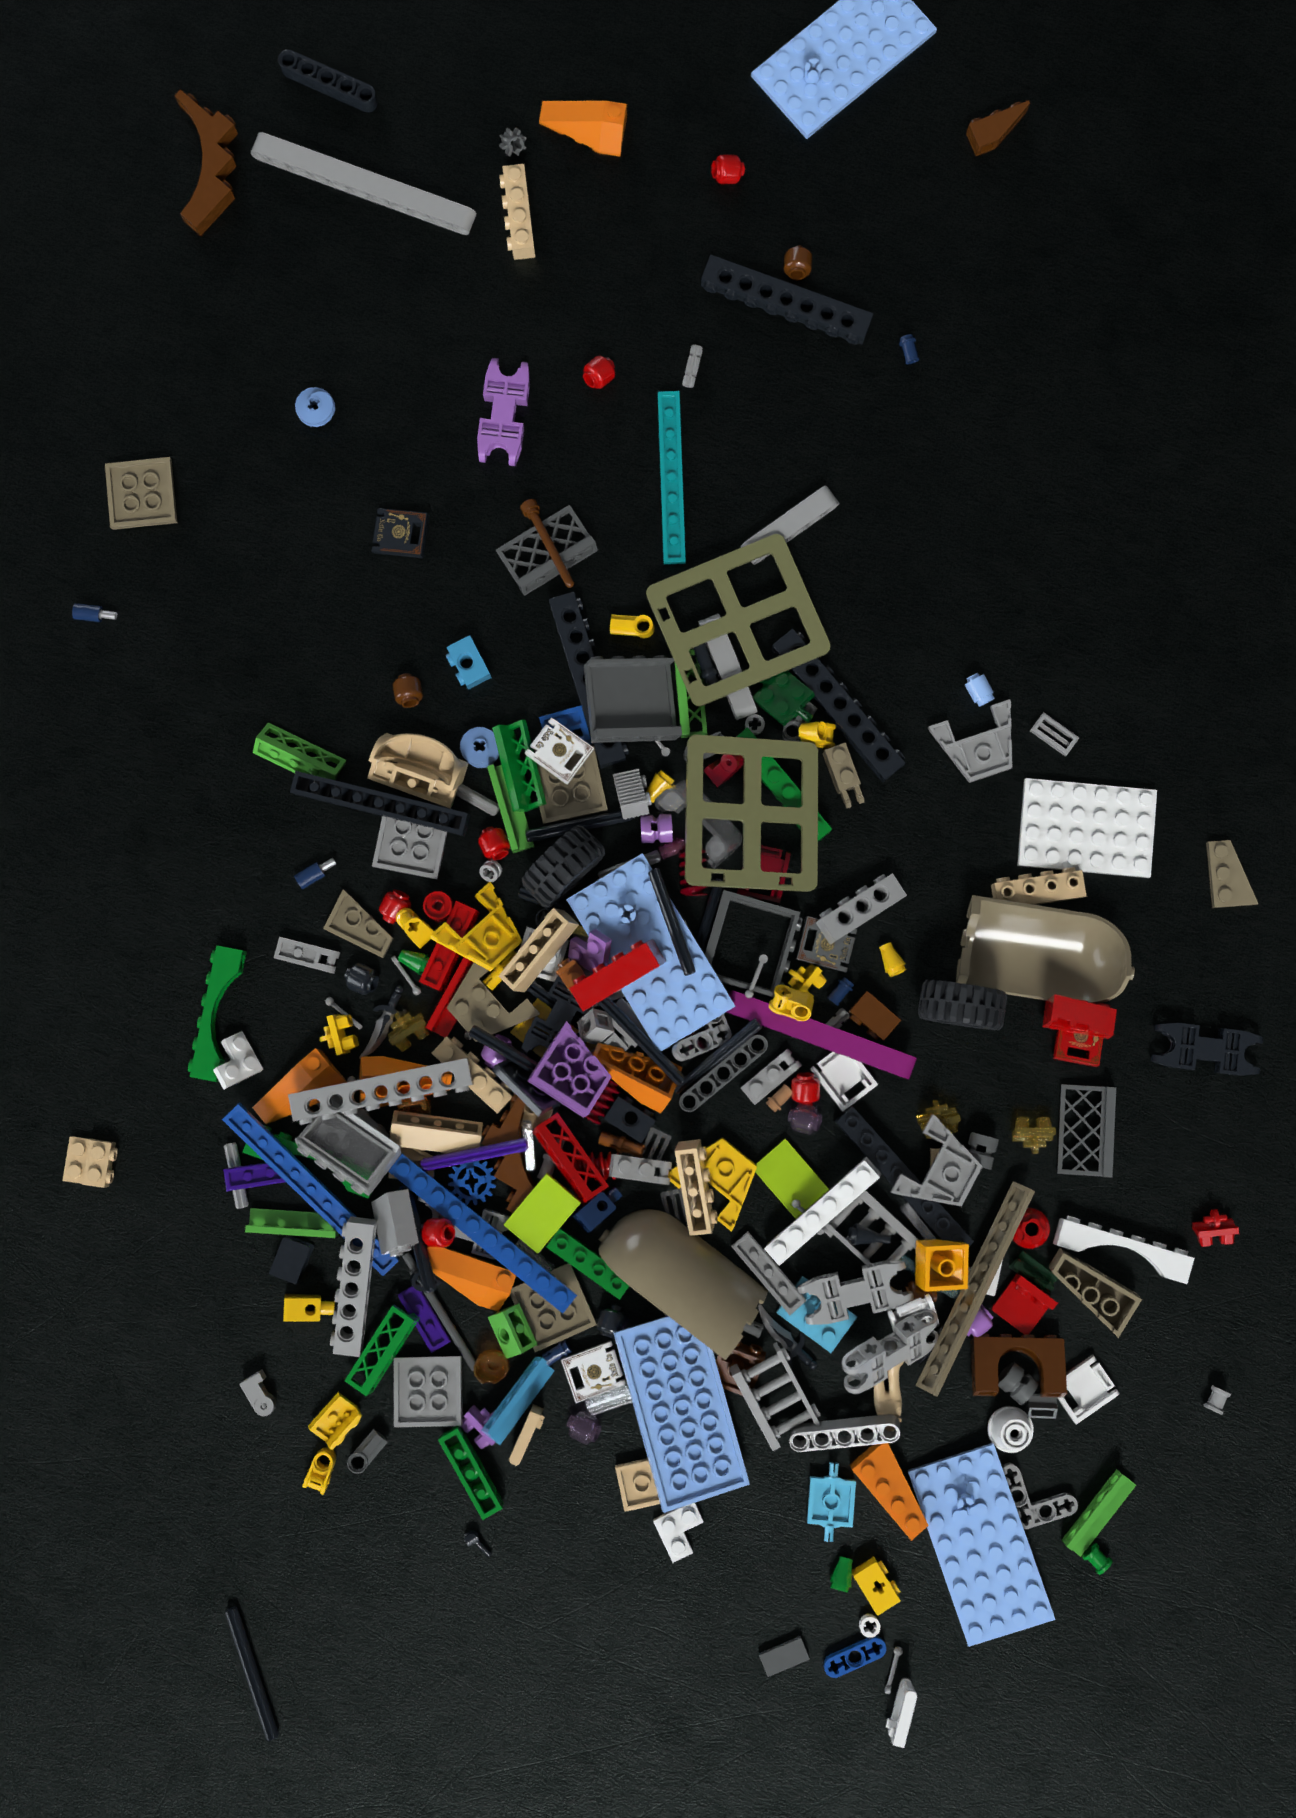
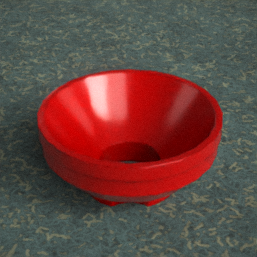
[1012,1208,1050,1249]

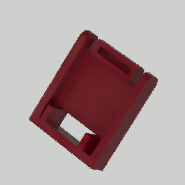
[737,845,791,904]

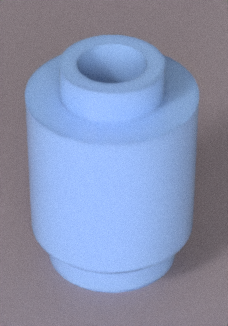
[965,673,995,707]

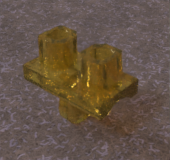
[387,1012,429,1052]
[916,1100,961,1139]
[1012,1117,1056,1154]

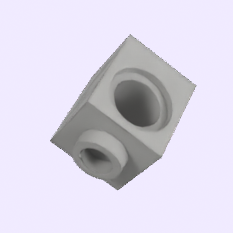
[577,1008,614,1045]

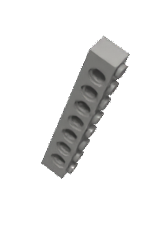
[288,1058,473,1125]

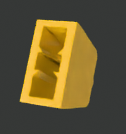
[283,1294,334,1321]

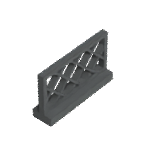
[496,505,598,596]
[1057,1084,1116,1177]

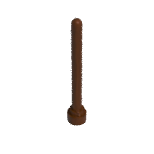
[520,499,574,588]

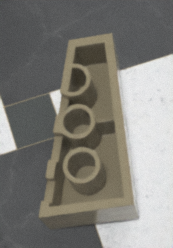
[1048,1248,1142,1338]

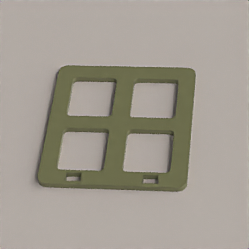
[646,534,830,706]
[685,735,818,892]

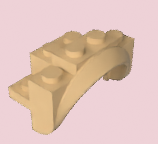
[368,733,469,808]

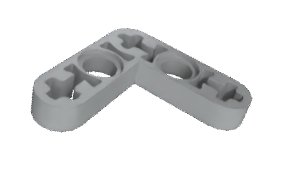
[672,1014,732,1061]
[1002,1463,1078,1529]

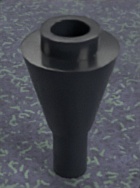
[848,1223,891,1245]

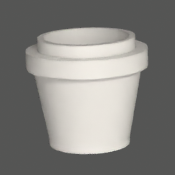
[987,1406,1033,1453]

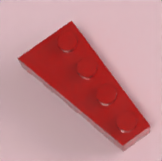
[569,939,666,1011]

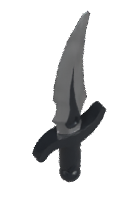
[359,985,407,1059]
[758,1304,817,1369]

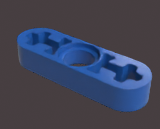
[823,1635,886,1678]

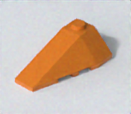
[539,101,627,157]
[593,1043,682,1113]
[252,1048,347,1125]
[360,1056,452,1107]
[427,1246,516,1312]

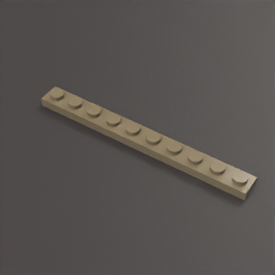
[916,1182,1035,1397]

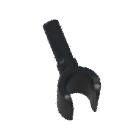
[464,1530,492,1557]

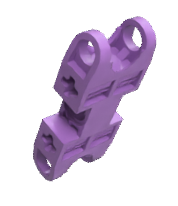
[477,358,530,466]

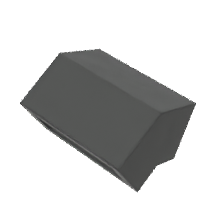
[1026,1393,1058,1419]

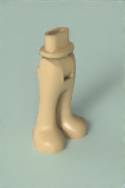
[874,1361,904,1431]

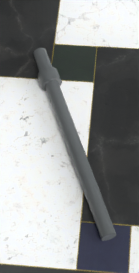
[402,1251,479,1371]

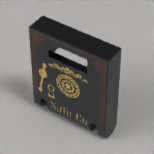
[371,508,429,558]

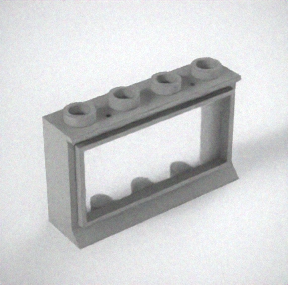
[295,1100,402,1196]

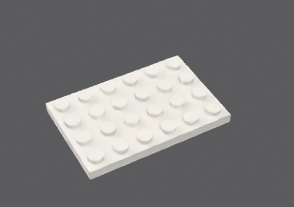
[1017,778,1157,878]

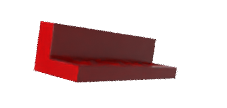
[419,901,480,993]
[425,957,474,1038]
[533,1112,609,1205]

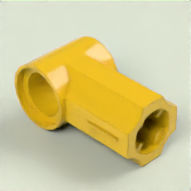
[610,615,654,638]

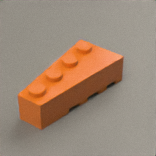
[850,1443,929,1541]

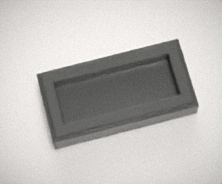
[759,1636,810,1677]

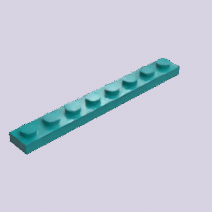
[658,391,686,564]

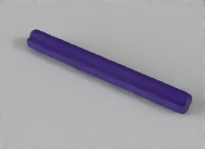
[421,1138,529,1171]

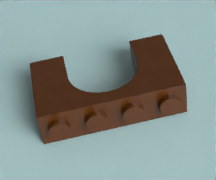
[971,1333,1067,1398]

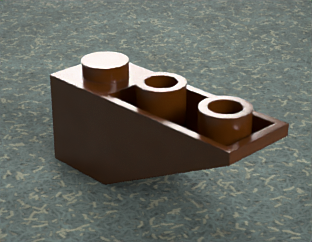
[966,100,1030,156]

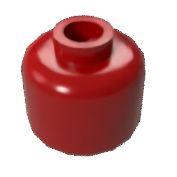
[711,154,745,184]
[583,356,615,389]
[478,827,510,861]
[379,889,412,924]
[791,1072,820,1107]
[422,1218,456,1248]

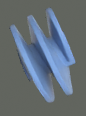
[295,387,335,427]
[460,727,499,768]

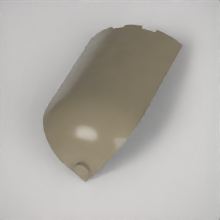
[956,895,1134,1004]
[598,1209,768,1360]

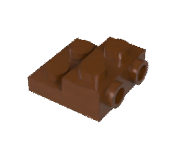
[715,1340,766,1396]

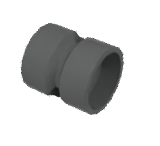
[968,1132,999,1170]
[998,1361,1039,1405]

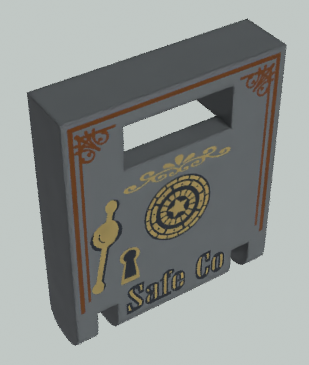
[795,916,857,972]

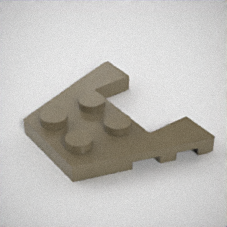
[447,963,540,1042]

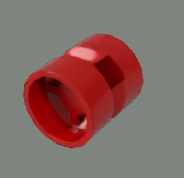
[423,891,454,922]

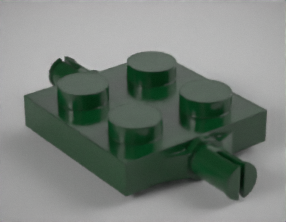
[753,671,815,726]

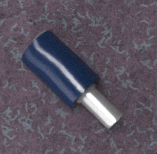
[72,603,117,622]
[294,858,336,889]

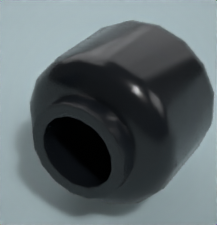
[345,963,379,995]
[597,1304,629,1339]

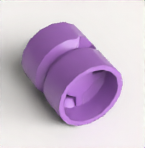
[640,814,673,844]

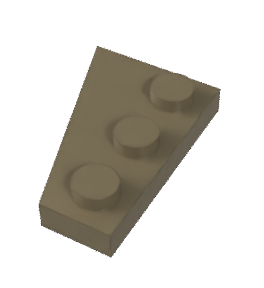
[1206,840,1258,908]
[323,889,393,958]

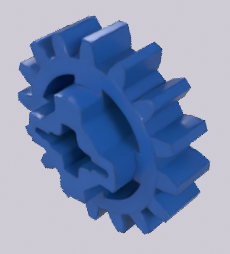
[448,1160,497,1205]

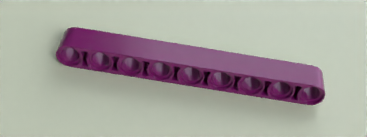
[727,990,917,1079]

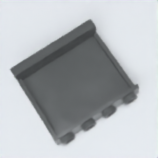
[584,655,682,743]

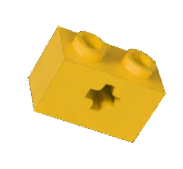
[852,1557,901,1616]

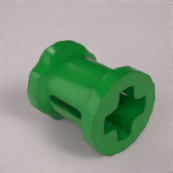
[1082,1543,1113,1575]

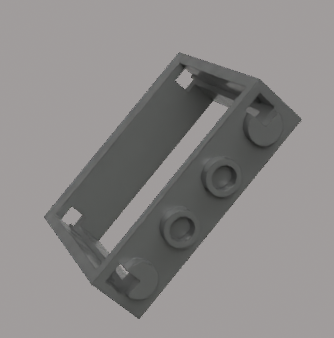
[705,890,803,998]

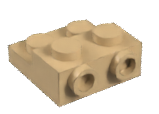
[63,1136,118,1188]

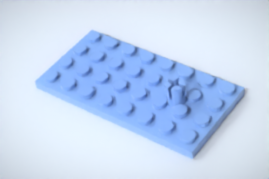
[751,0,937,139]
[566,853,735,1051]
[613,1316,749,1513]
[908,1443,1055,1647]

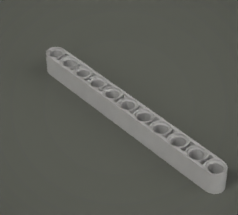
[251,132,477,235]

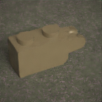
[823,743,864,808]

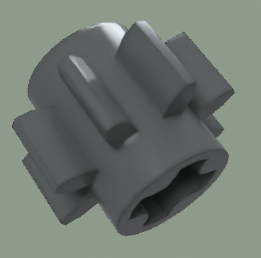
[499,128,527,156]

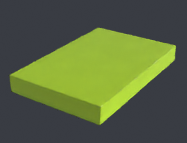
[755,1139,829,1219]
[504,1173,582,1254]

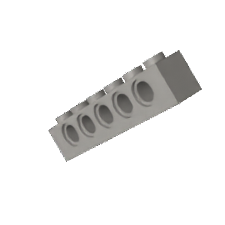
[330,1217,377,1357]

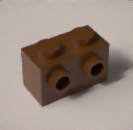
[848,991,901,1041]

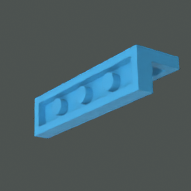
[481,1356,554,1445]

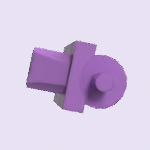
[460,1405,495,1449]

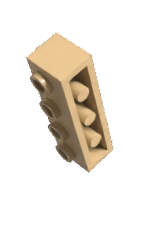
[499,164,535,260]
[991,867,1086,905]
[499,908,579,992]
[432,1037,513,1114]
[390,1110,483,1154]
[675,1139,718,1236]

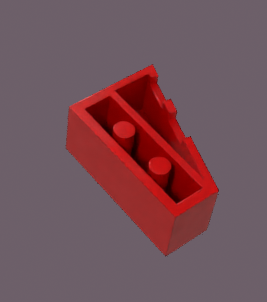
[1042,994,1117,1039]

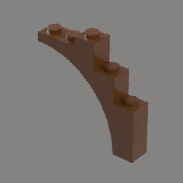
[175,90,238,236]
[481,1094,537,1213]

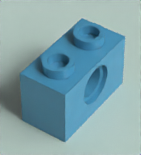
[446,635,491,690]

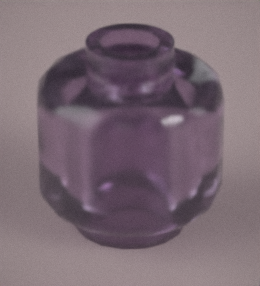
[788,1103,822,1135]
[567,1411,602,1445]

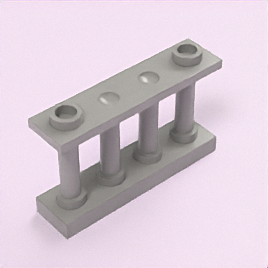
[822,1190,918,1282]
[729,1342,821,1451]

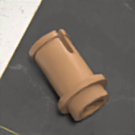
[766,1084,792,1112]

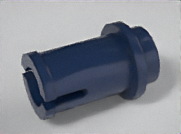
[899,334,919,364]
[827,977,854,1006]
[542,1340,572,1366]

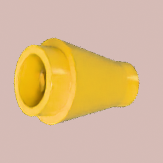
[645,770,674,803]
[879,942,906,977]

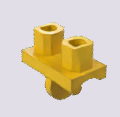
[788,963,827,997]
[320,1014,359,1055]

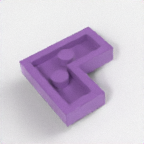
[568,929,612,974]

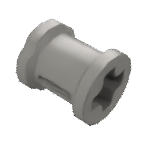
[1203,1385,1231,1415]

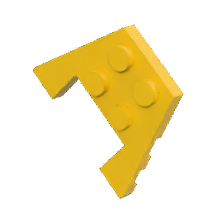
[430,882,522,971]
[668,1137,757,1232]

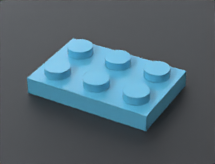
[776,1276,857,1353]

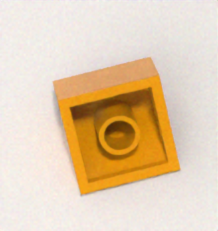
[915,1239,969,1292]

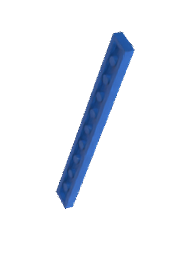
[222,1102,400,1276]
[388,1154,577,1313]

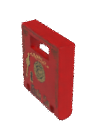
[1053,1030,1103,1067]

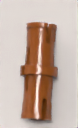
[598,1131,645,1158]

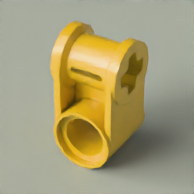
[799,722,836,748]
[396,908,434,949]
[769,984,814,1021]
[303,1447,337,1495]

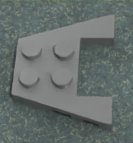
[928,699,1012,783]
[891,1115,983,1206]

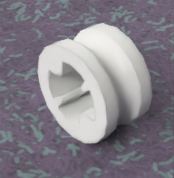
[859,1614,880,1638]

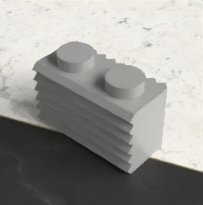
[613,768,652,820]

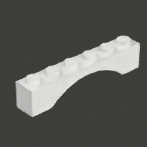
[764,1157,881,1266]
[1053,1215,1194,1284]

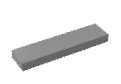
[731,1231,807,1315]

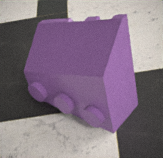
[527,1021,612,1118]

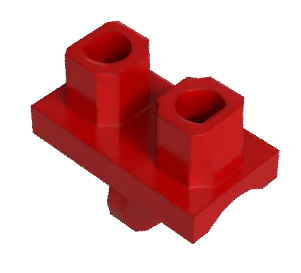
[1192,1209,1239,1247]

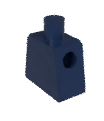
[572,1186,622,1233]

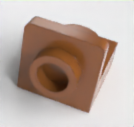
[556,958,587,994]

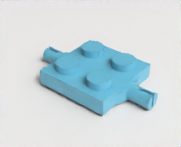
[807,1462,856,1542]

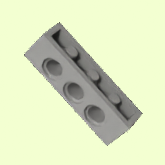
[816,873,907,945]

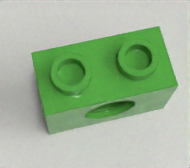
[488,1303,537,1359]

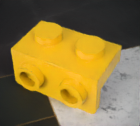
[308,1392,362,1450]

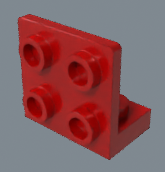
[991,1273,1058,1335]

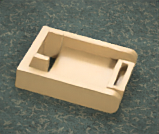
[509,1404,545,1465]

